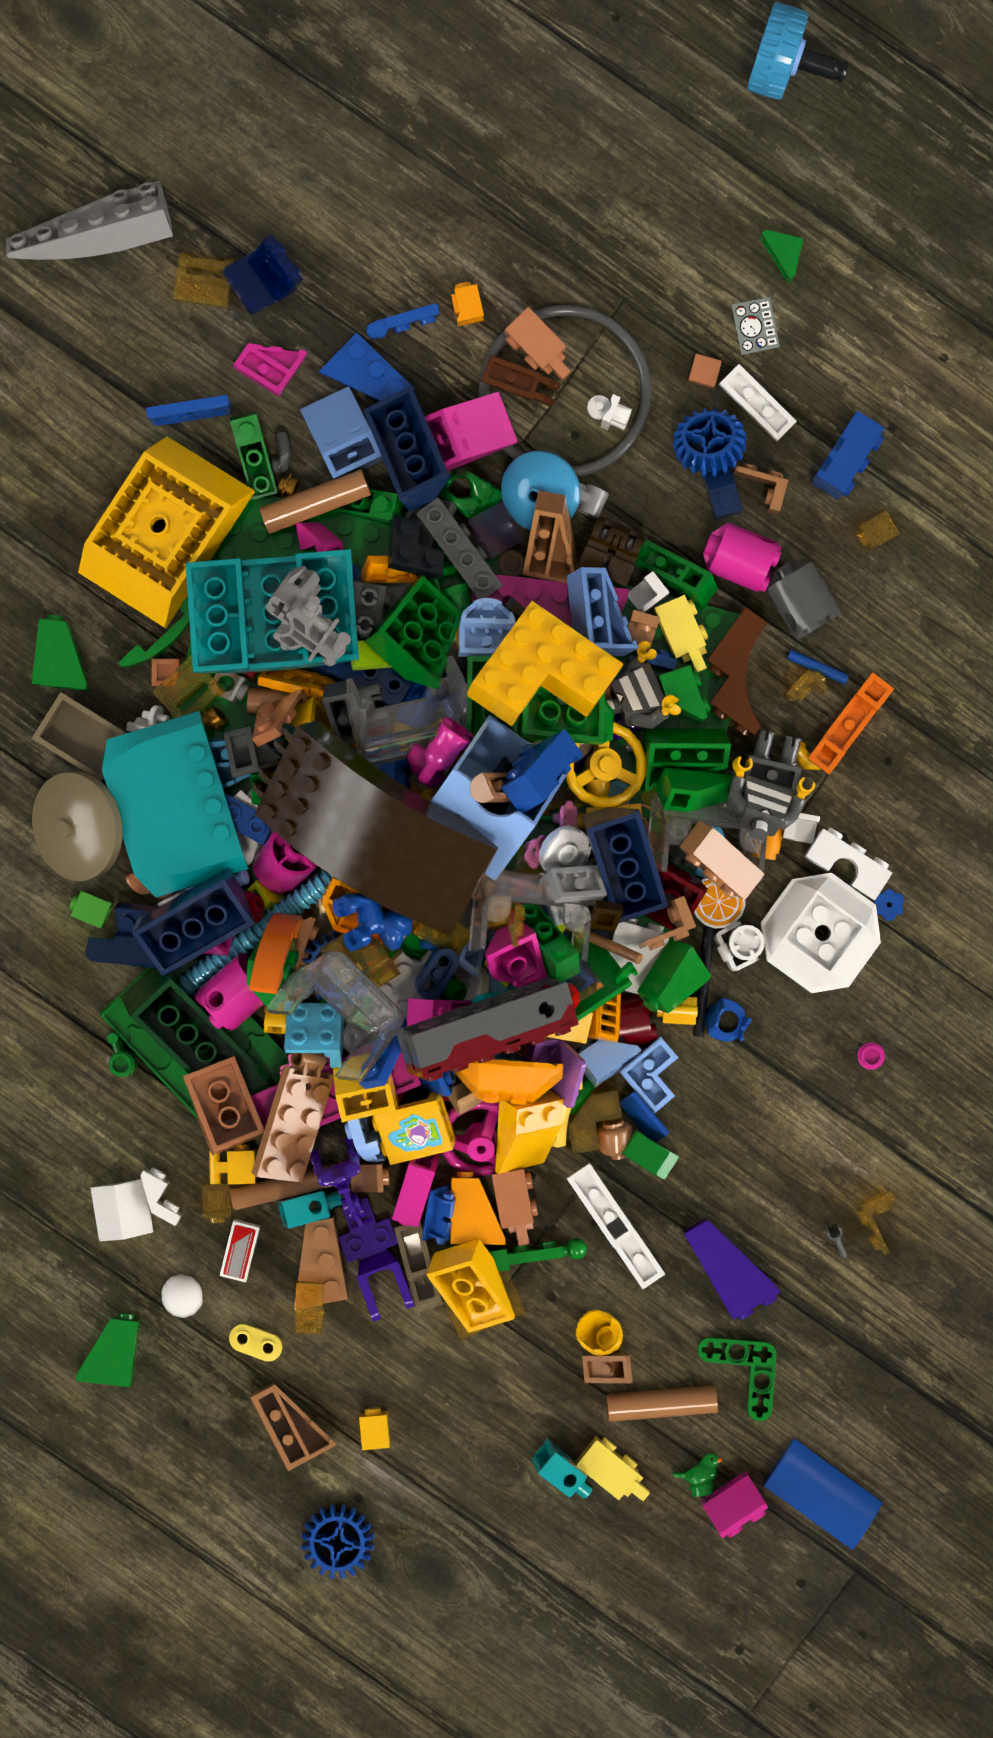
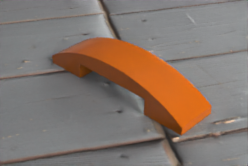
[807,672,894,775]
[249,912,303,994]

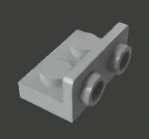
[539,864,607,903]

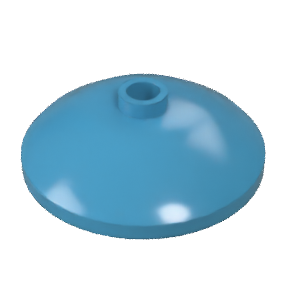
[501,450,581,530]

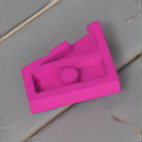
[233,343,307,397]

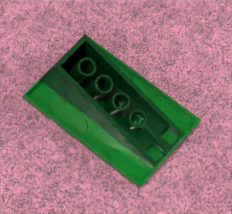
[99,958,289,1119]

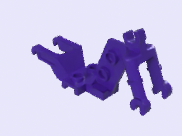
[310,1137,415,1322]

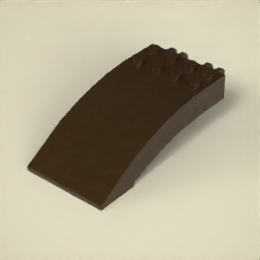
[252,720,498,936]

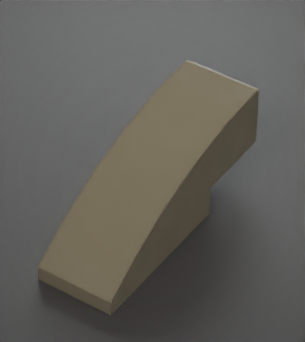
[394,1221,444,1312]

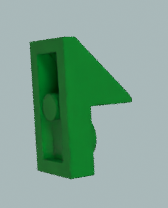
[621,1130,679,1180]

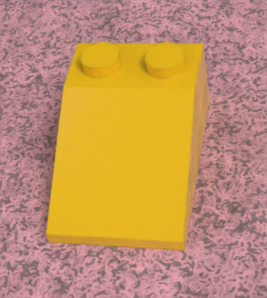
[495,1090,564,1174]
[426,1239,515,1333]

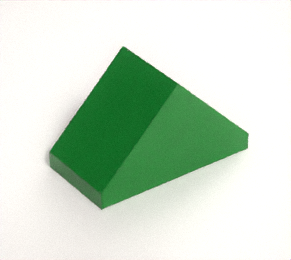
[759,230,803,284]

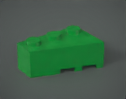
[642,728,731,792]

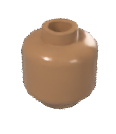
[597,1117,633,1160]

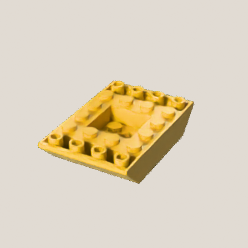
[78,436,255,628]

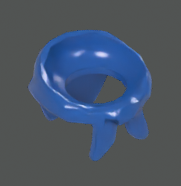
[705,998,752,1042]

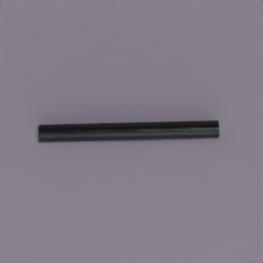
[693,928,715,1037]

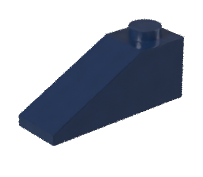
[700,437,743,521]

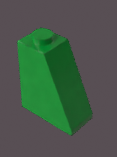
[32,615,90,691]
[637,939,711,1014]
[75,1312,141,1387]

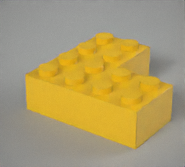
[466,601,623,726]

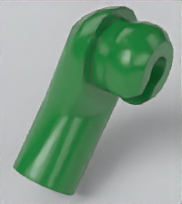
[570,1077,595,1115]

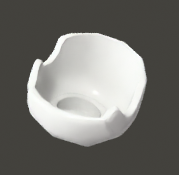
[162,1274,203,1318]

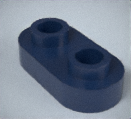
[414,947,459,999]

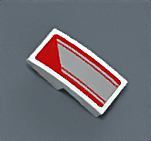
[220,1219,260,1282]

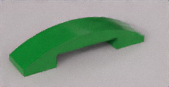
[118,597,190,669]

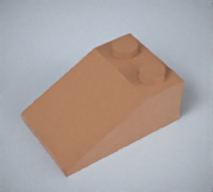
[183,1056,264,1156]

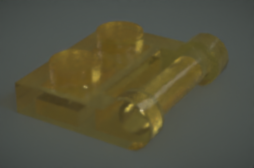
[173,252,235,309]
[152,655,226,718]

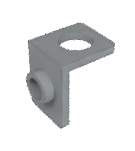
[209,673,249,704]

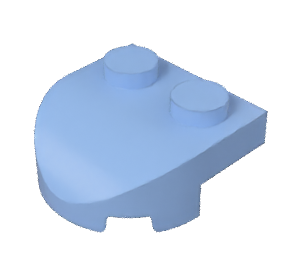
[458,598,516,657]
[345,1117,386,1163]

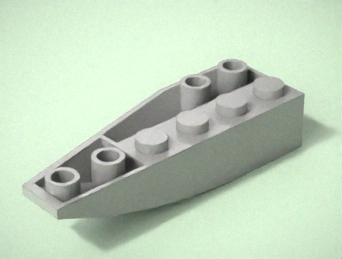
[6,181,173,260]

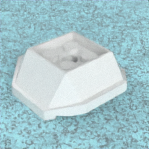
[760,873,881,993]

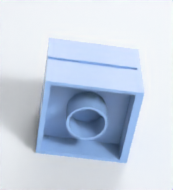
[430,715,567,881]

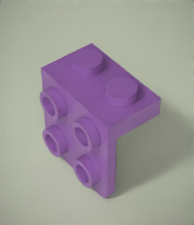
[524,1037,586,1108]

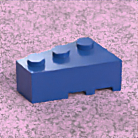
[811,411,885,500]
[501,728,583,814]

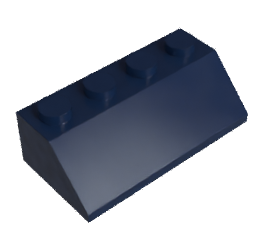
[363,386,450,512]
[581,807,669,924]
[132,867,255,976]

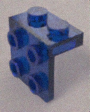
[223,235,303,314]

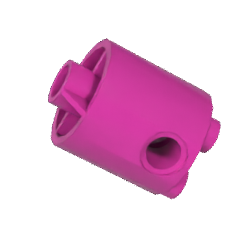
[703,522,782,592]
[252,831,317,895]
[194,953,264,1030]

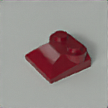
[645,861,708,930]

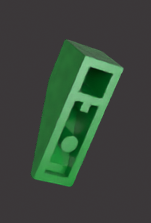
[635,540,718,610]

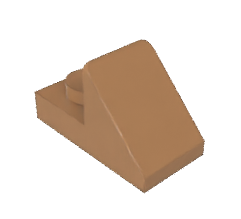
[628,610,660,650]
[582,1351,633,1384]

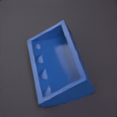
[762,1438,883,1550]

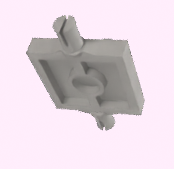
[362,949,432,1024]

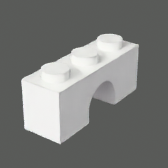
[803,827,892,901]

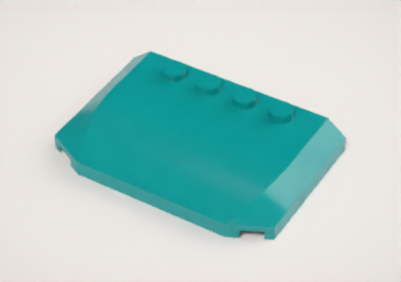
[102,711,249,898]

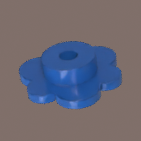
[874,889,904,921]

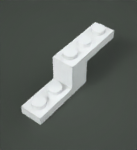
[567,1163,665,1289]

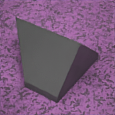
[224,726,282,778]

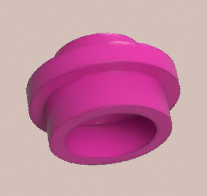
[857,1042,885,1070]

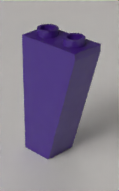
[683,1218,781,1320]

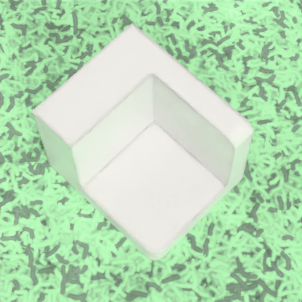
[628,571,670,613]
[782,813,820,844]

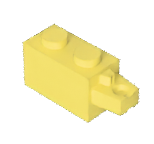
[653,595,708,672]
[576,1436,650,1501]

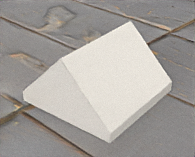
[91,1179,154,1241]

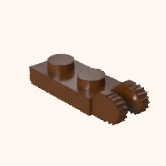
[481,355,561,406]

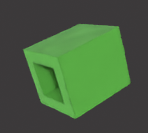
[69,891,115,929]

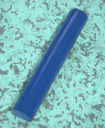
[787,649,849,685]

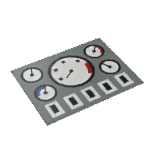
[731,297,780,355]

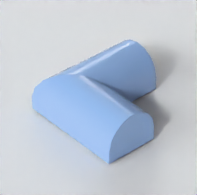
[619,1036,679,1113]

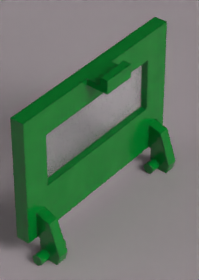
[546,929,638,1021]

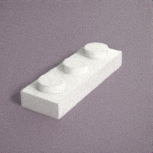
[719,364,797,442]

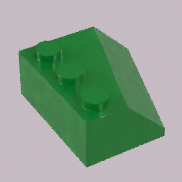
[364,576,462,690]

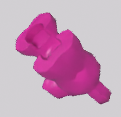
[407,716,474,789]

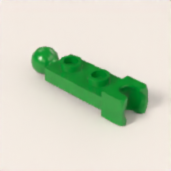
[487,1238,587,1272]

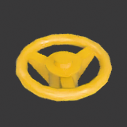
[565,722,646,808]

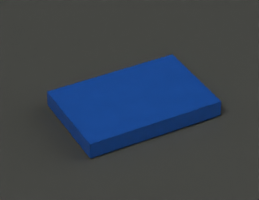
[146,395,233,427]

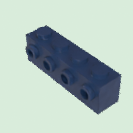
[310,661,413,714]

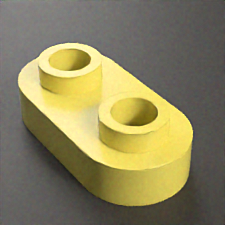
[229,1323,283,1361]

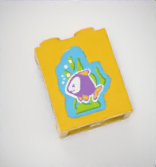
[372,1092,456,1165]

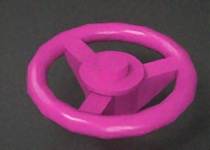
[442,1101,499,1176]

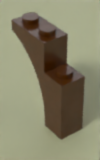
[706,607,768,737]

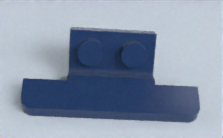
[85,902,183,970]

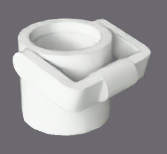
[714,921,765,971]

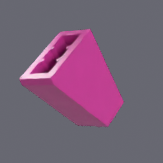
[392,1153,441,1227]

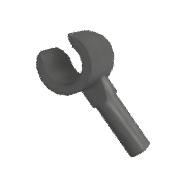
[824,1219,847,1258]

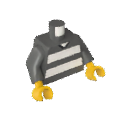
[607,641,681,729]
[728,756,815,840]

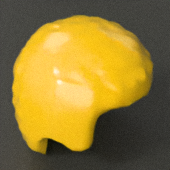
[576,1310,623,1356]

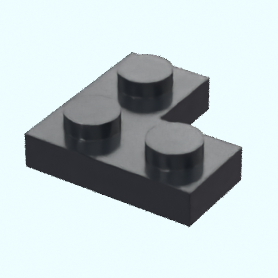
[388,515,444,580]

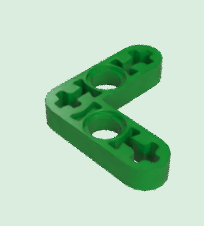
[697,1336,777,1421]

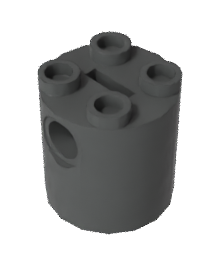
[766,561,842,640]

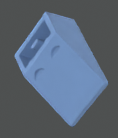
[300,386,383,479]

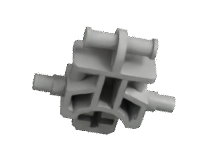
[266,566,351,666]

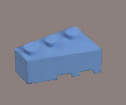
[567,567,639,656]

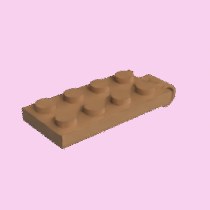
[251,1053,334,1183]

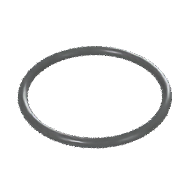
[479,305,652,477]

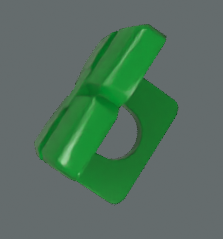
[438,467,502,528]

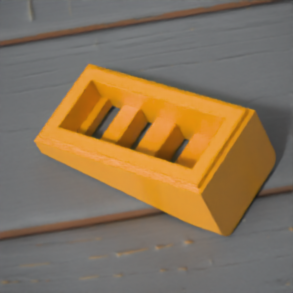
[588,983,621,1042]

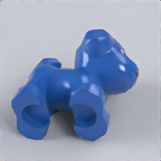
[333,893,413,951]

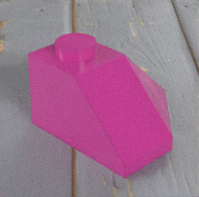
[485,920,547,988]

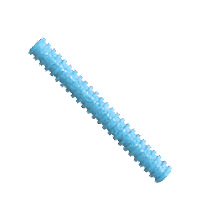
[179,869,333,995]

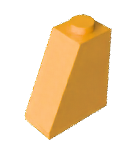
[451,1171,505,1245]

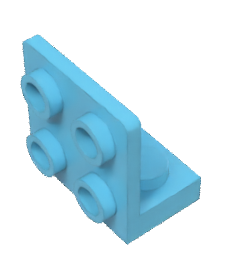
[284,1003,344,1068]

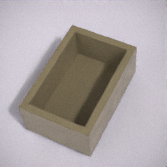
[32,692,126,783]

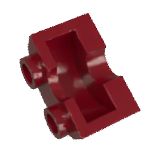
[618,993,658,1047]

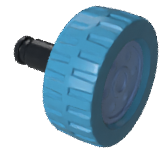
[747,2,849,100]

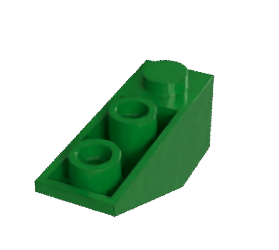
[230,410,278,500]
[332,489,408,525]
[656,768,735,812]
[510,899,580,981]

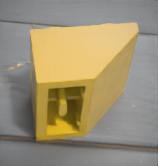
[333,1055,399,1122]

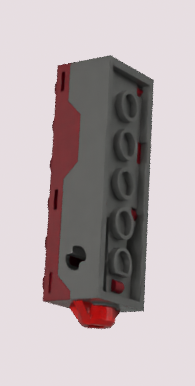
[396,977,580,1081]

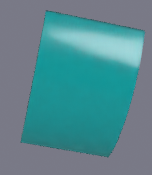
[185,549,359,673]

